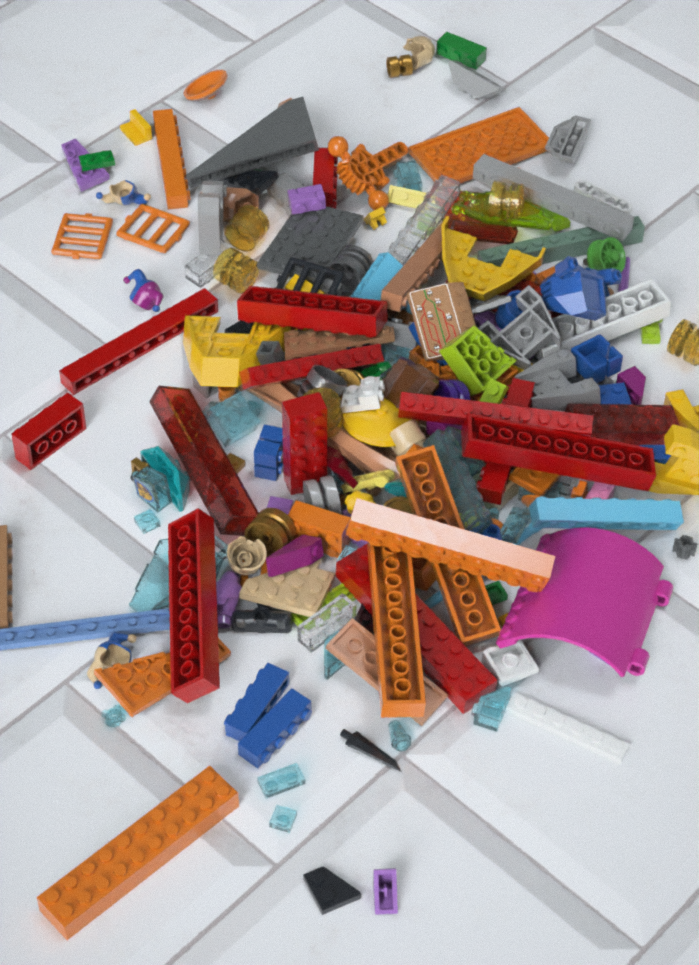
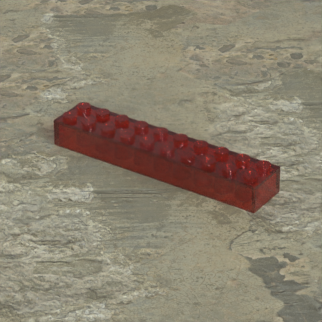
[149,385,259,536]

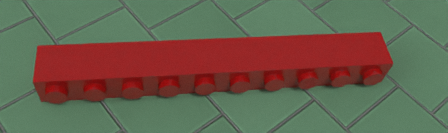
[59,288,218,395]
[398,392,593,436]

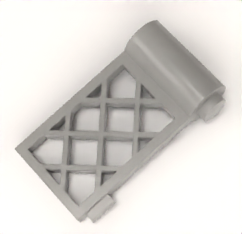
[468,295,511,314]

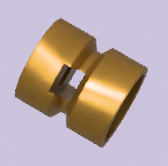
[386,54,413,78]

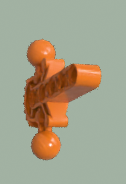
[328,136,409,210]

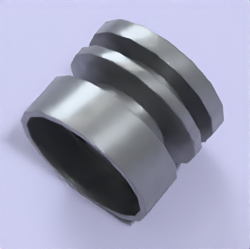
[328,245,373,293]
[297,365,347,413]

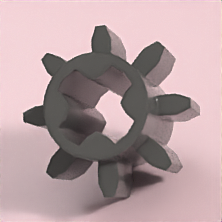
[672,535,698,560]

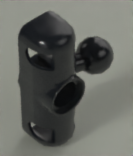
[232,603,293,633]

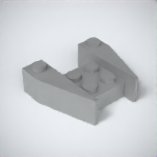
[198,181,227,255]
[478,285,562,370]
[514,348,601,413]

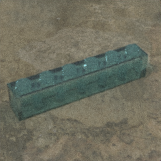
[423,429,493,534]

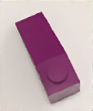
[266,534,324,577]

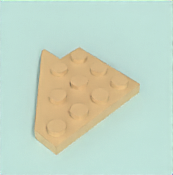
[239,558,335,619]

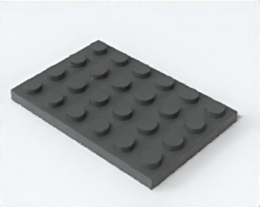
[257,206,364,285]

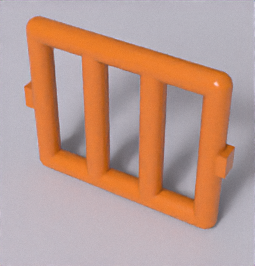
[116,204,190,253]
[51,213,113,259]

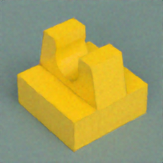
[364,207,387,230]

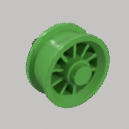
[583,237,626,272]

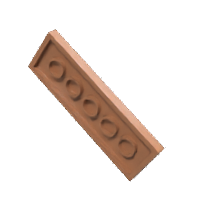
[325,618,448,726]

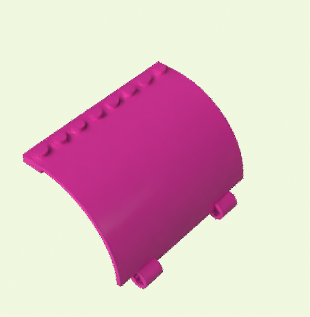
[496,527,674,677]

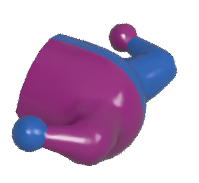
[123,269,164,312]

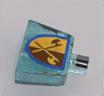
[130,466,172,512]

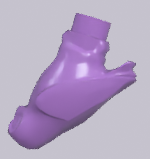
[216,570,242,629]

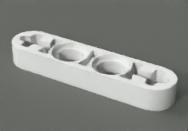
[574,180,632,215]

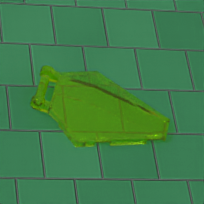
[451,188,555,230]

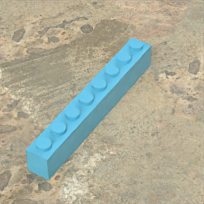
[529,496,684,530]

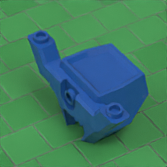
[540,256,622,321]

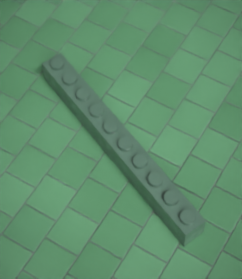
[477,216,645,267]

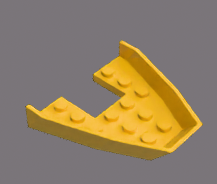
[441,216,546,302]
[183,316,292,387]

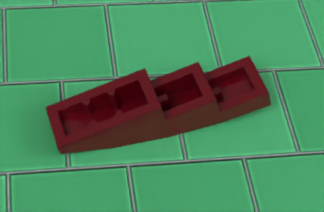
[327,446,358,489]

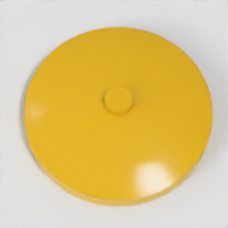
[342,398,418,447]

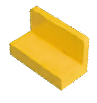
[120,109,152,146]

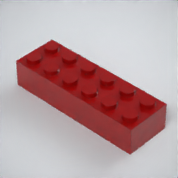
[282,392,327,495]

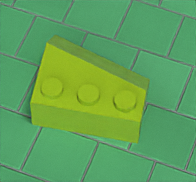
[439,326,517,396]

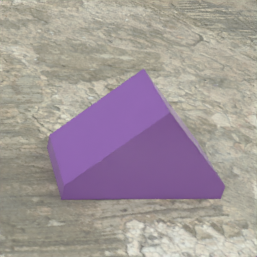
[373,868,398,915]

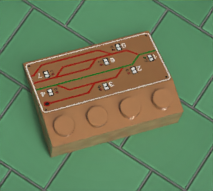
[406,282,476,361]

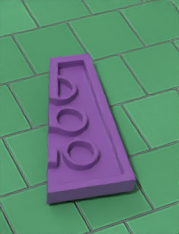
[61,138,110,192]

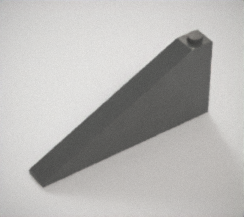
[186,96,319,189]

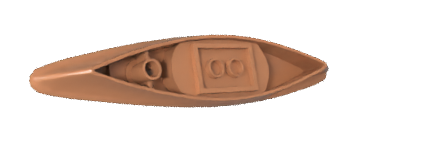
[236,382,400,482]

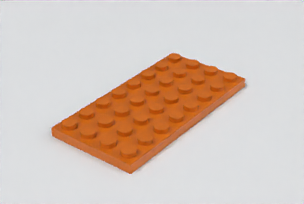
[408,107,549,190]

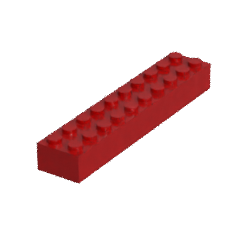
[461,413,656,492]
[168,508,220,704]
[335,544,497,714]

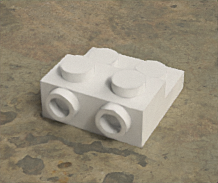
[341,376,385,413]
[482,639,539,687]

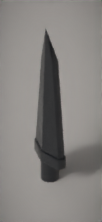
[340,729,402,772]

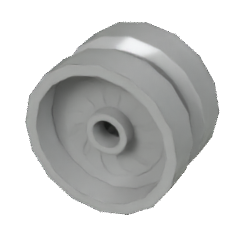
[303,475,341,514]

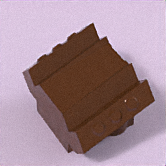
[382,356,440,408]

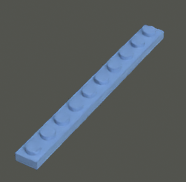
[0,608,170,650]

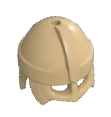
[403,36,435,70]
[390,419,426,456]
[227,536,267,575]

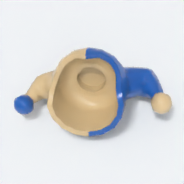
[96,180,151,205]
[87,632,137,689]

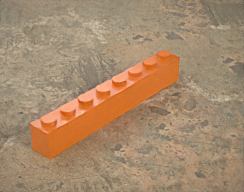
[153,109,191,210]

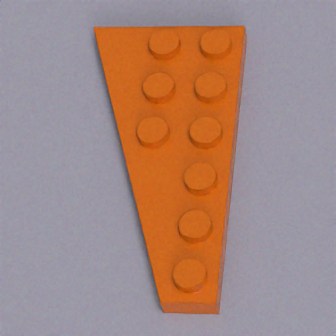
[94,638,231,717]

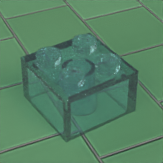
[205,392,261,447]

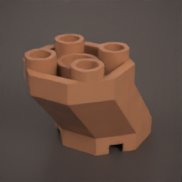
[200,187,259,225]

